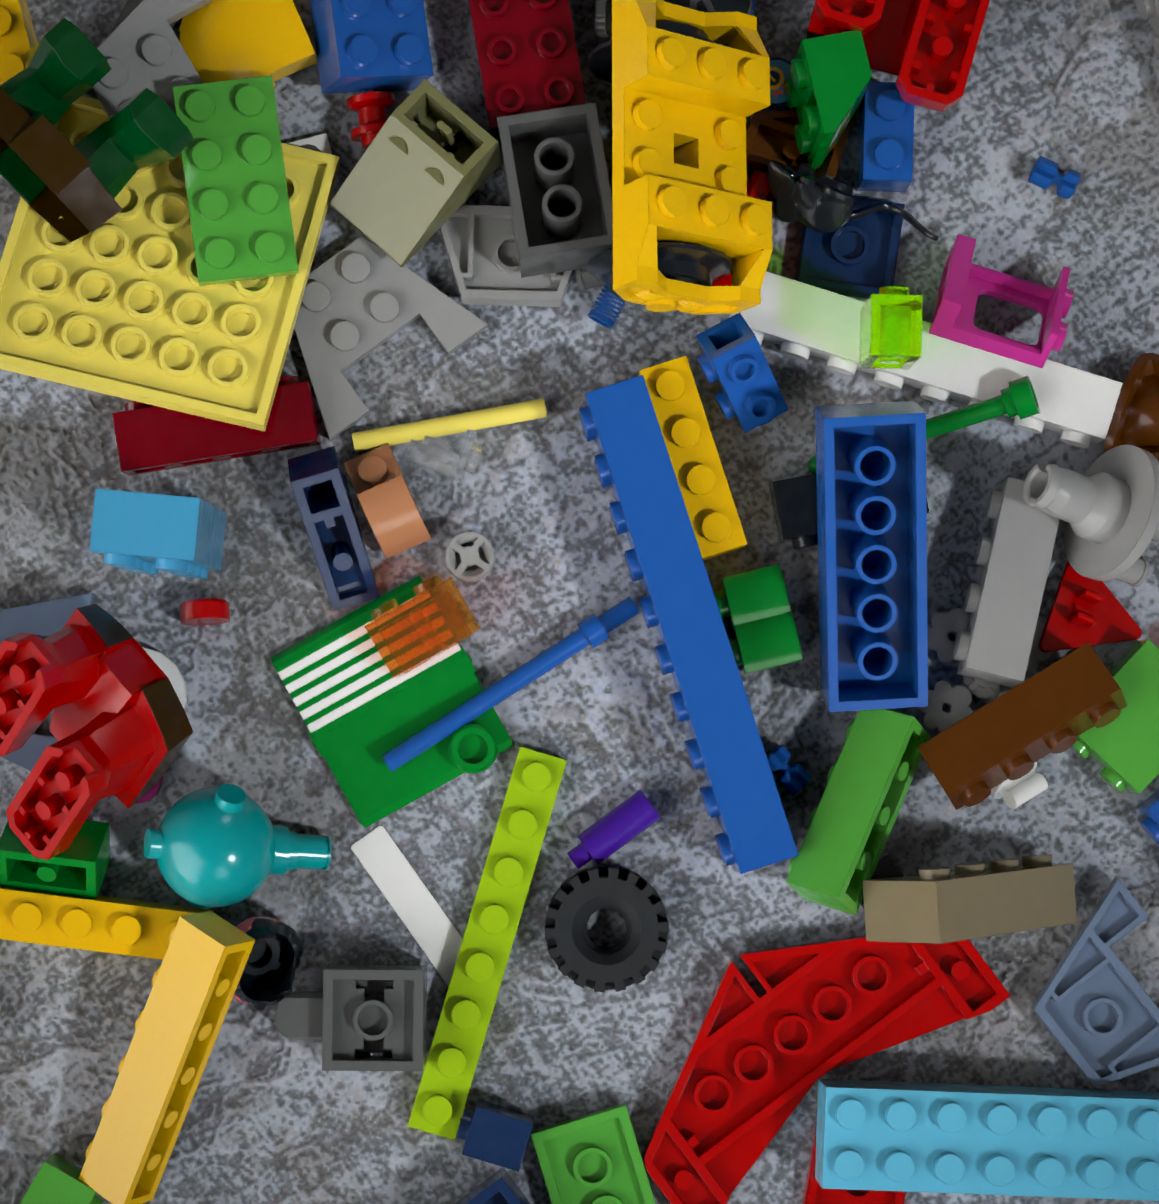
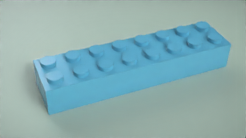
[815,1079,1159,1201]

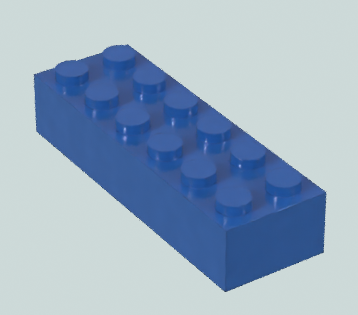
[815,401,928,712]

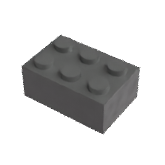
[497,103,613,278]

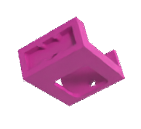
[929,234,1074,368]

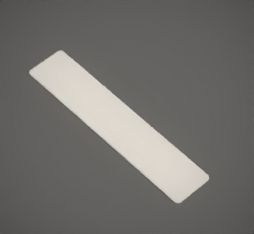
[351,826,463,987]

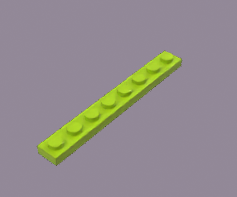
[408,746,567,1140]

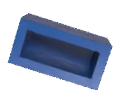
[857,82,914,192]

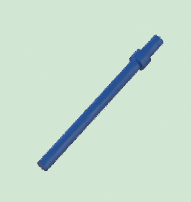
[381,597,639,772]

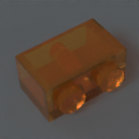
[364,574,482,679]

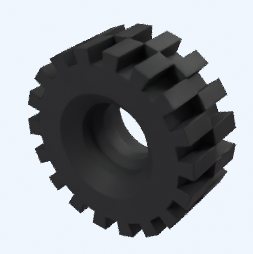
[545,865,669,993]

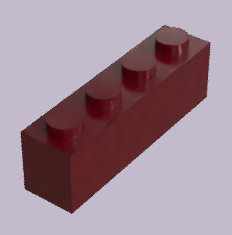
[112,376,321,476]

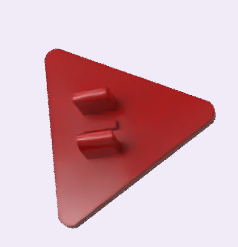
[1039,560,1142,653]

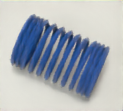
[588,284,627,329]

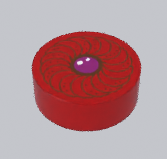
[180,598,230,626]

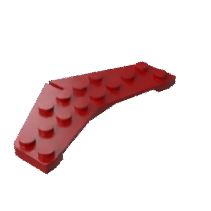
[644,935,1011,1204]

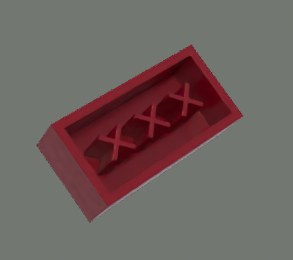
[468,0,586,140]

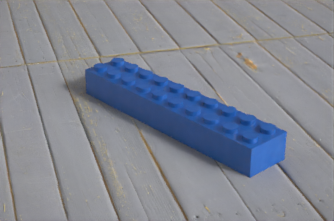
[579,375,799,874]

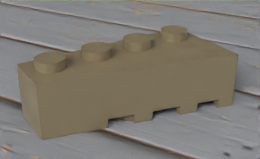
[862,854,1077,944]

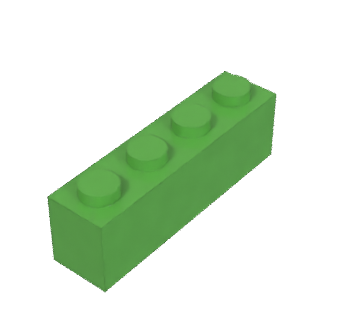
[786,709,931,916]

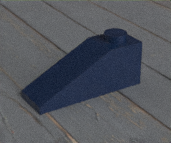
[288,446,380,611]

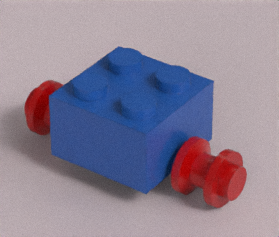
[309,0,434,149]

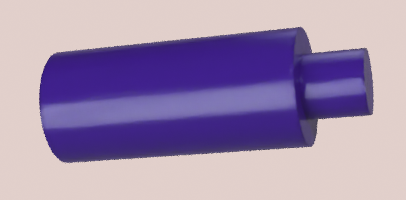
[567,789,661,869]

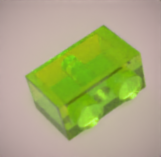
[859,286,923,370]

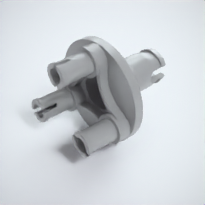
[1023,445,1159,587]

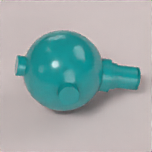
[144,784,331,909]

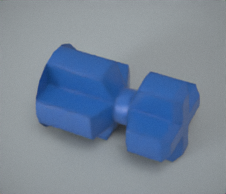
[1028,155,1081,199]
[767,745,813,796]

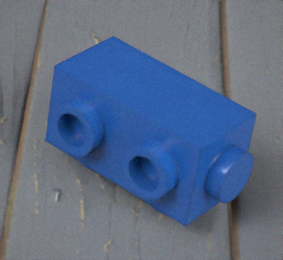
[696,312,789,433]

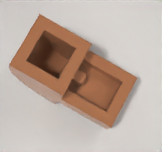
[344,443,431,559]

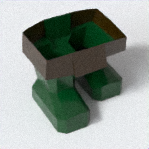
[0,18,194,242]

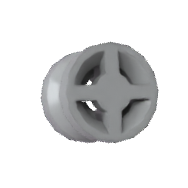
[445,532,495,582]

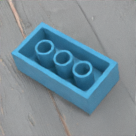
[89,489,227,579]

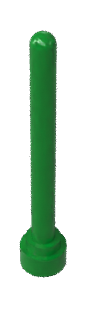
[808,376,1040,474]

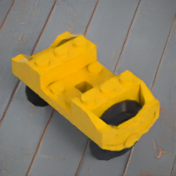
[588,0,773,315]

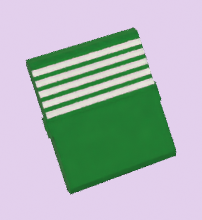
[270,575,514,828]

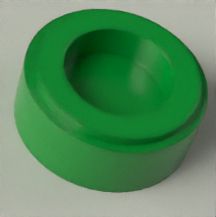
[448,724,498,774]

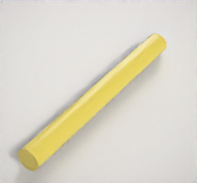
[352,398,547,452]

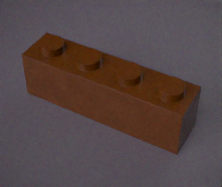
[917,642,1127,810]

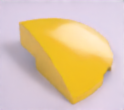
[179,0,318,87]

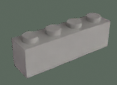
[953,477,1060,688]

